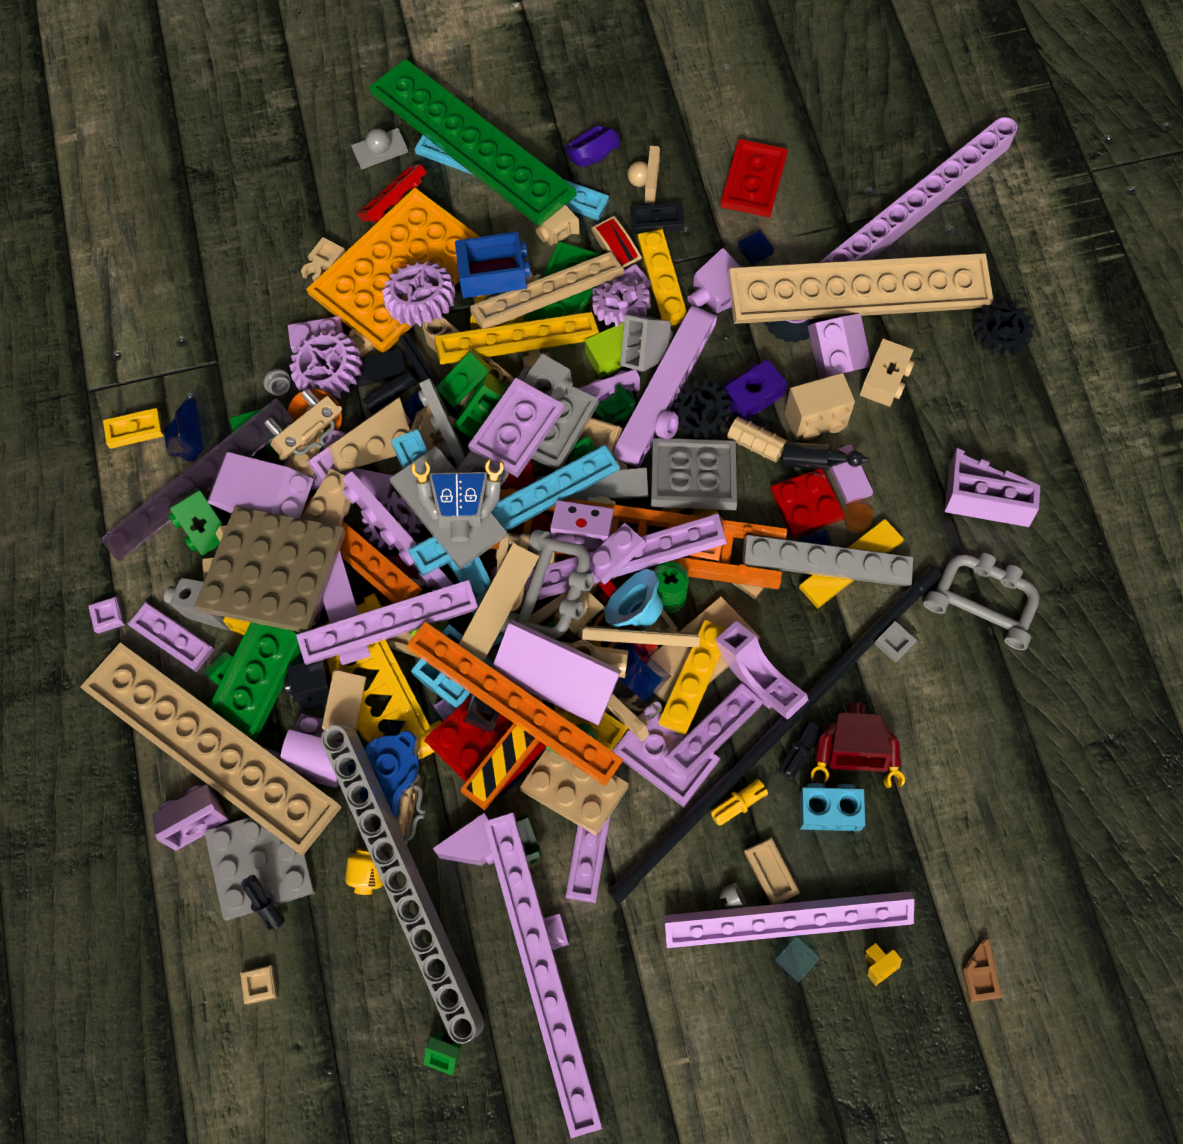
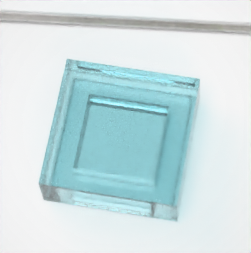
[775,936,820,983]

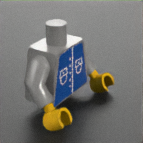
[411,458,504,542]

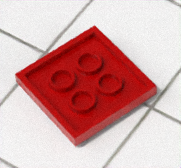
[424,695,546,797]

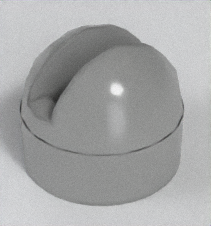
[720,883,746,909]

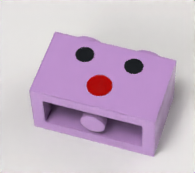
[551,501,614,551]

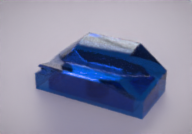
[164,400,203,462]

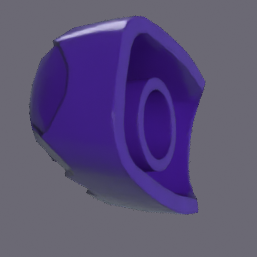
[565,125,621,167]

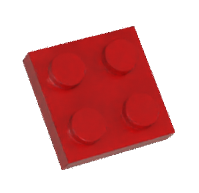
[770,469,845,539]

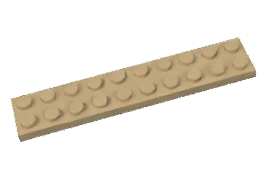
[727,254,993,324]
[81,643,342,856]

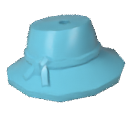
[604,568,663,629]

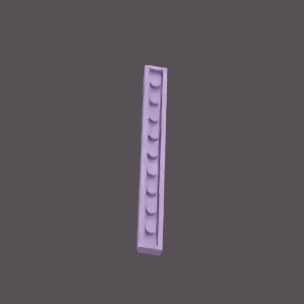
[483,813,603,1138]

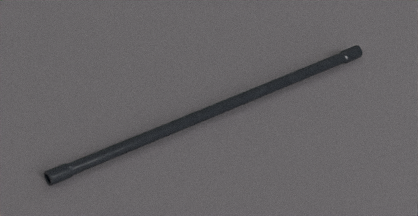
[607,565,942,905]

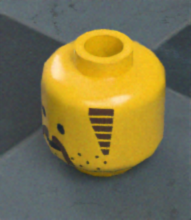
[345,848,383,895]

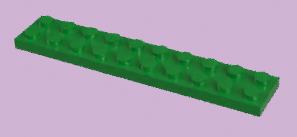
[369,59,577,226]

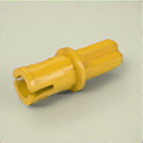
[710,779,768,825]

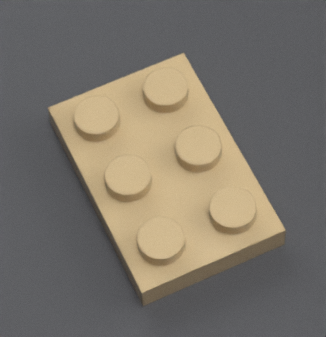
[520,749,629,836]

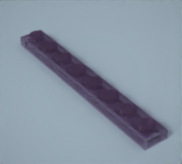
[100,398,295,561]

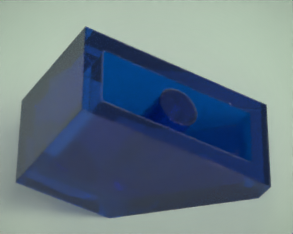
[618,642,671,702]

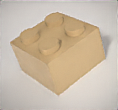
[784,373,855,441]

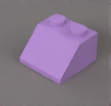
[808,313,871,378]
[152,784,230,851]

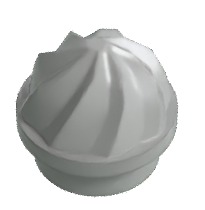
[263,368,291,396]

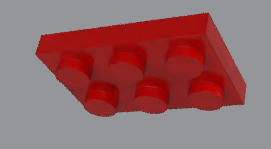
[720,139,788,218]

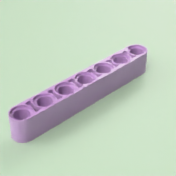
[613,306,717,468]

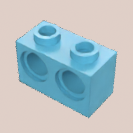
[799,783,865,831]

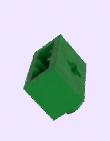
[453,372,509,439]
[167,487,223,556]

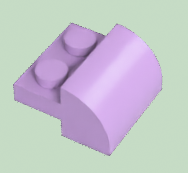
[280,713,357,788]

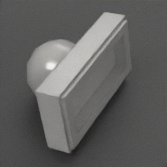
[351,128,408,170]

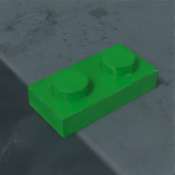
[436,349,492,408]

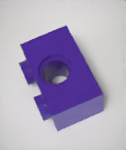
[724,359,787,420]

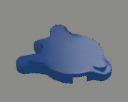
[348,731,419,818]

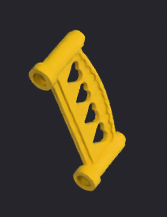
[313,593,442,760]

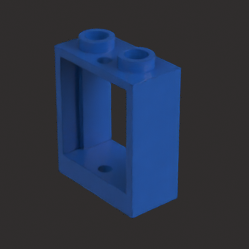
[455,232,531,298]

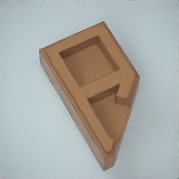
[962,938,1002,1003]

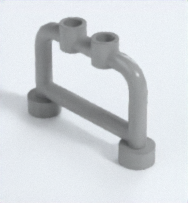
[501,530,594,639]
[923,553,1040,650]

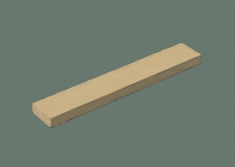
[470,251,624,329]

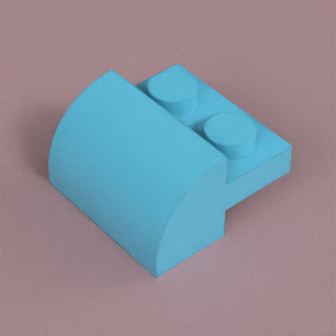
[411,625,494,709]

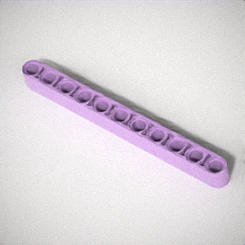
[819,117,1017,263]

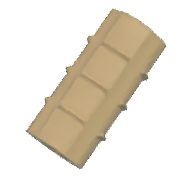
[727,416,787,462]

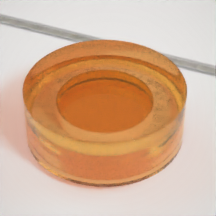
[844,503,873,532]

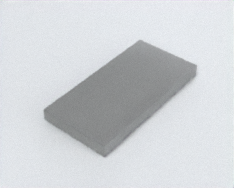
[390,446,507,570]

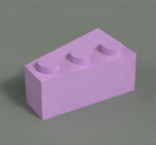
[945,448,1040,527]

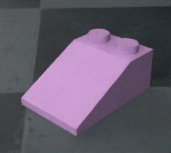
[207,452,314,519]

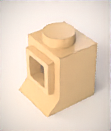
[536,205,580,246]

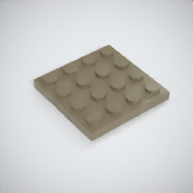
[194,506,346,633]

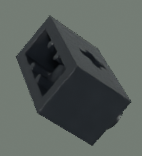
[284,660,332,710]

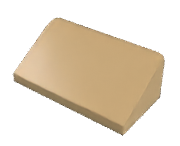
[322,670,366,734]

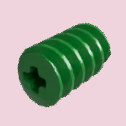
[654,561,689,613]

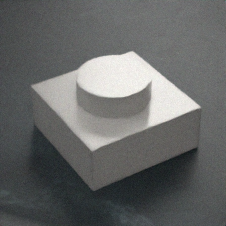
[874,621,917,663]

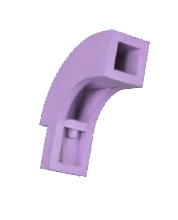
[715,621,808,720]

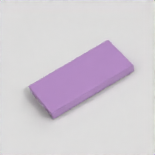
[492,620,622,725]

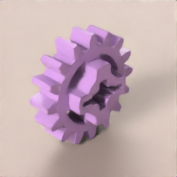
[592,278,651,327]
[362,491,425,554]

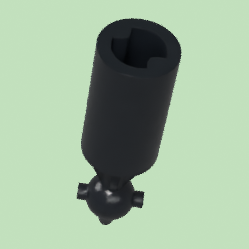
[783,442,869,470]

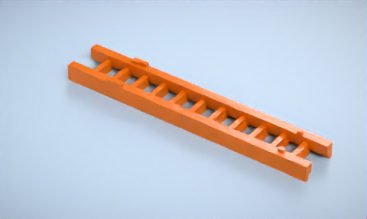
[491,488,787,589]

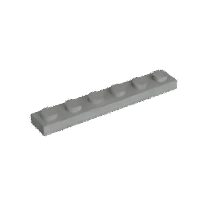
[742,535,913,587]

